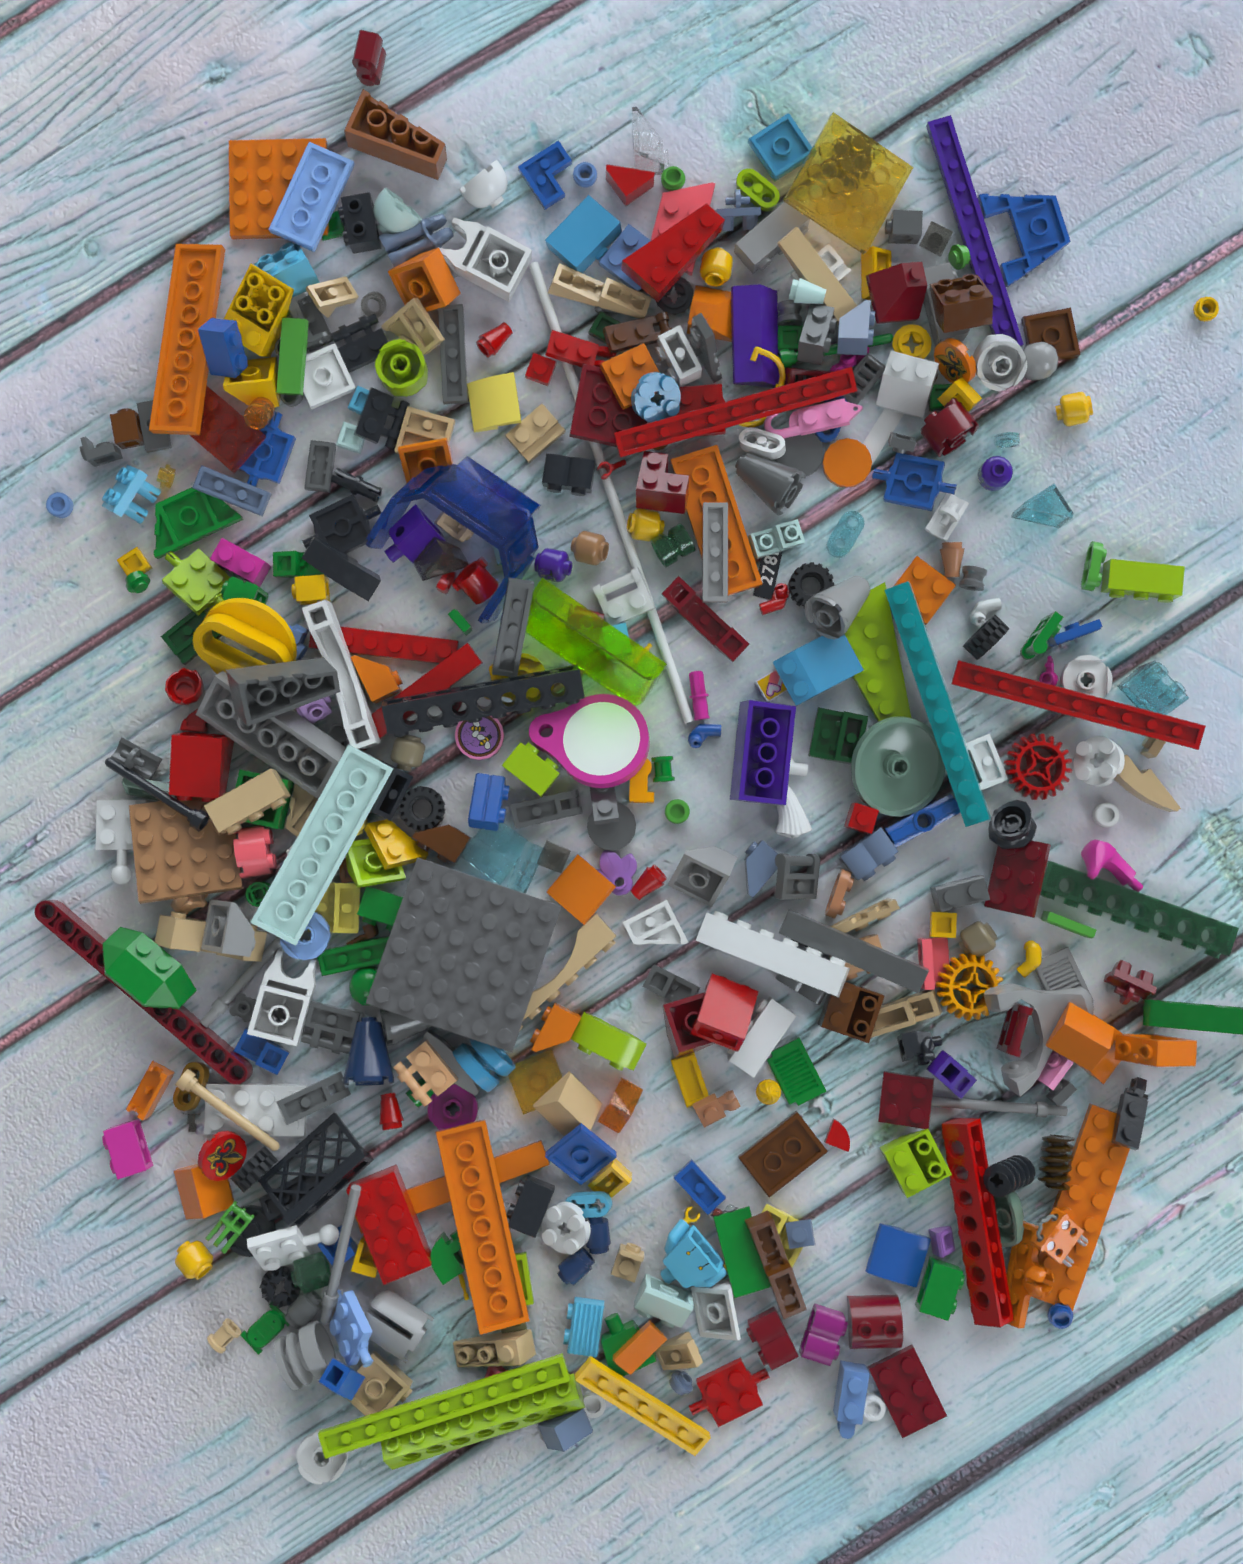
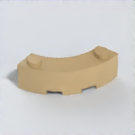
[155,911,267,962]

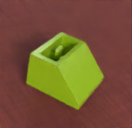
[879,1129,952,1198]

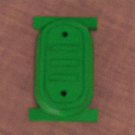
[241,1305,290,1355]

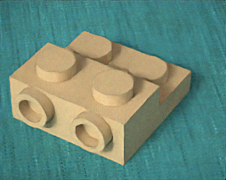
[347,1350,413,1416]

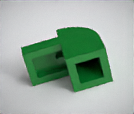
[431,1230,465,1285]

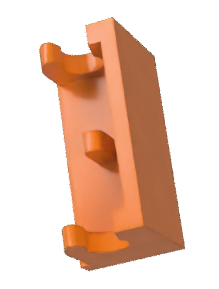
[126,1060,175,1120]

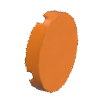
[823,438,872,488]

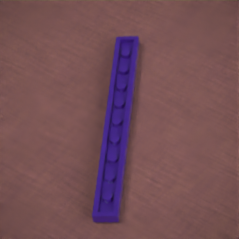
[926,115,1024,347]

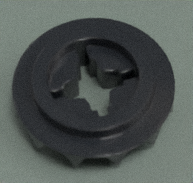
[656,277,694,316]
[259,1266,301,1308]

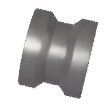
[777,300,802,326]
[959,566,987,591]

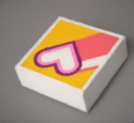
[755,669,788,702]

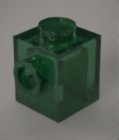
[291,1251,331,1294]

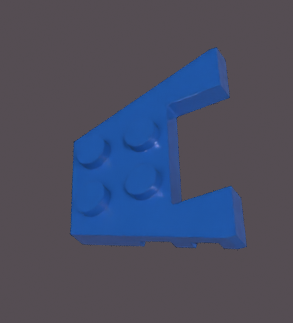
[977,194,1071,287]

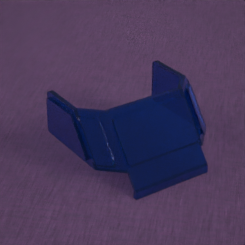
[366,456,541,624]

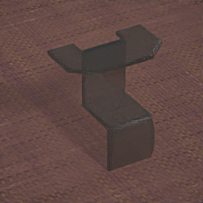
[185,1114,201,1132]

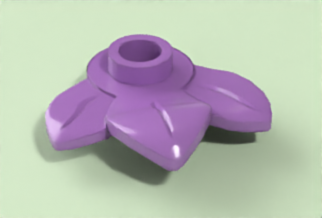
[596,850,637,896]

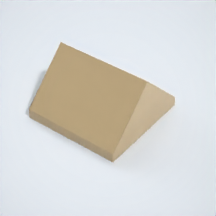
[533,1071,602,1136]

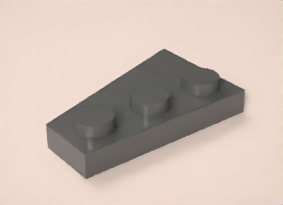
[689,313,722,383]

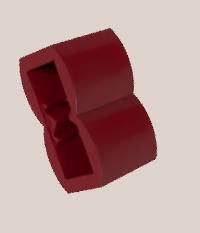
[352,30,386,86]
[746,1306,799,1370]

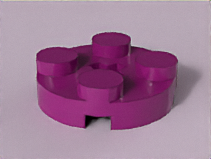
[428,1083,478,1131]

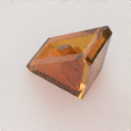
[597,1077,643,1133]

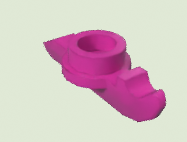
[829,347,869,371]
[1039,656,1058,686]

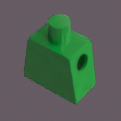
[601,1313,656,1377]

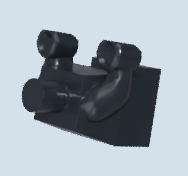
[897,1031,942,1066]

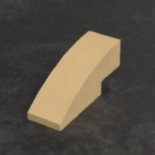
[1114,755,1181,812]
[871,989,943,1038]

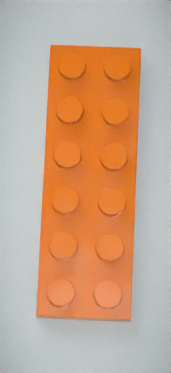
[670,445,762,596]

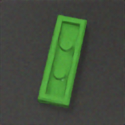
[276,318,309,396]

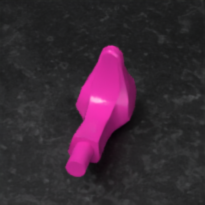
[1081,839,1143,893]

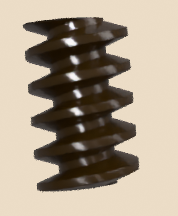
[1038,1134,1075,1190]

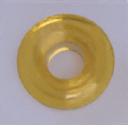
[156,464,176,489]

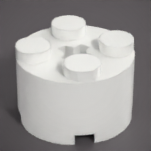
[973,334,1027,391]

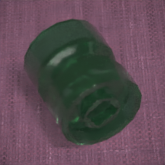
[650,523,696,568]

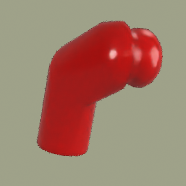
[759,583,790,615]

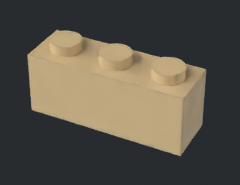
[204,769,291,835]

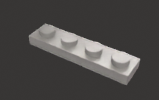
[702,503,728,603]

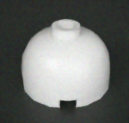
[459,160,508,208]

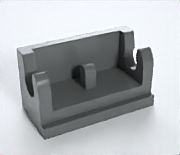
[289,292,334,351]

